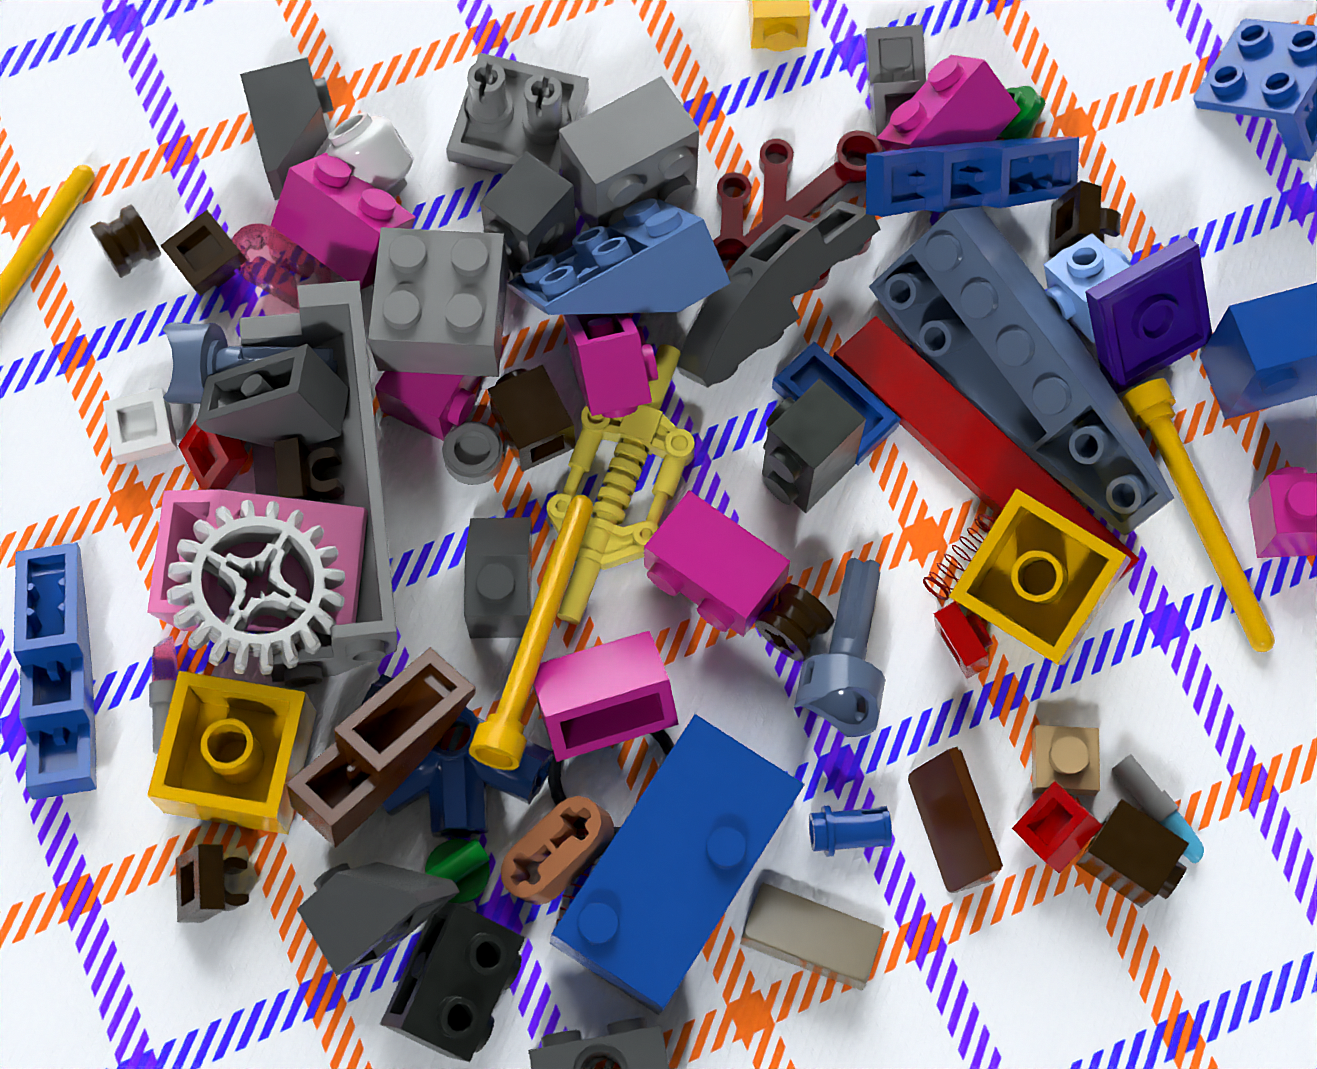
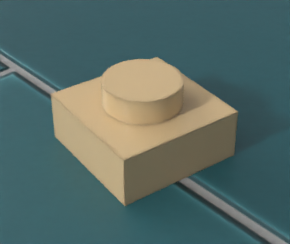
[1032,725,1100,796]

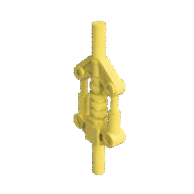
[546,344,695,625]

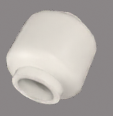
[327,111,414,198]

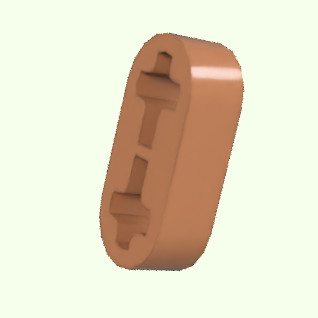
[501,796,614,905]

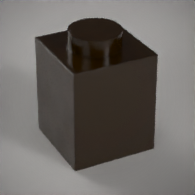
[487,364,576,472]
[1076,799,1189,908]

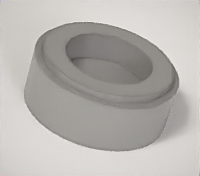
[442,421,504,485]

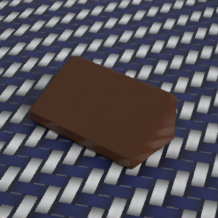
[908,746,1003,893]

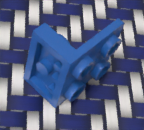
[1193,18,1317,162]

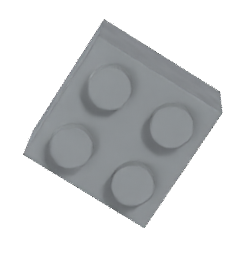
[559,76,699,229]
[368,227,509,377]

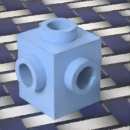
[1043,233,1132,343]

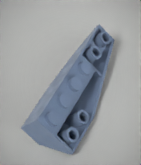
[869,206,1175,536]

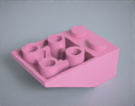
[147,490,368,632]

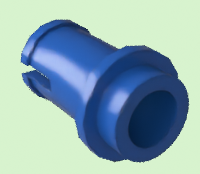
[809,805,892,857]

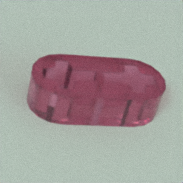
[232,223,335,309]

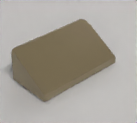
[740,882,885,991]

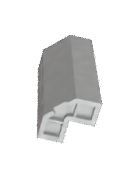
[239,281,397,688]

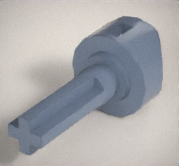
[163,322,337,404]
[794,558,886,737]

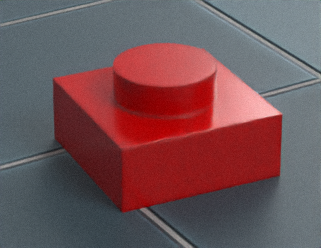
[178,418,249,490]
[933,601,993,679]
[1012,781,1103,874]

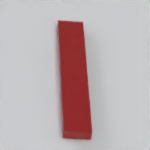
[833,316,1140,584]

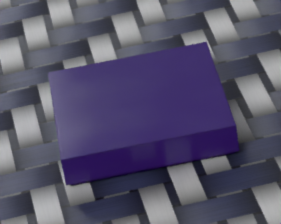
[1085,236,1212,395]

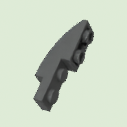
[676,201,881,388]

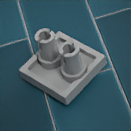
[446,52,589,176]

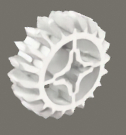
[167,499,345,675]

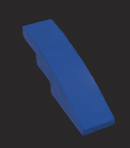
[866,136,1080,217]
[13,542,97,800]

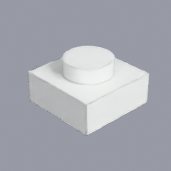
[103,387,178,465]

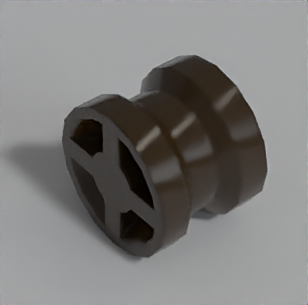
[90,204,162,278]
[755,583,835,662]

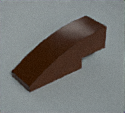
[286,647,476,849]

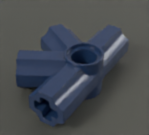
[362,674,554,839]

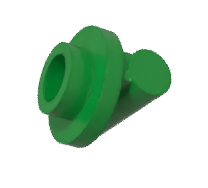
[998,86,1046,140]
[425,838,490,904]

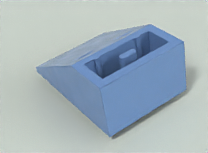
[507,198,731,315]

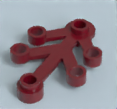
[713,130,883,290]

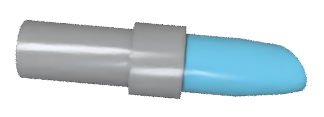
[1111,754,1204,863]

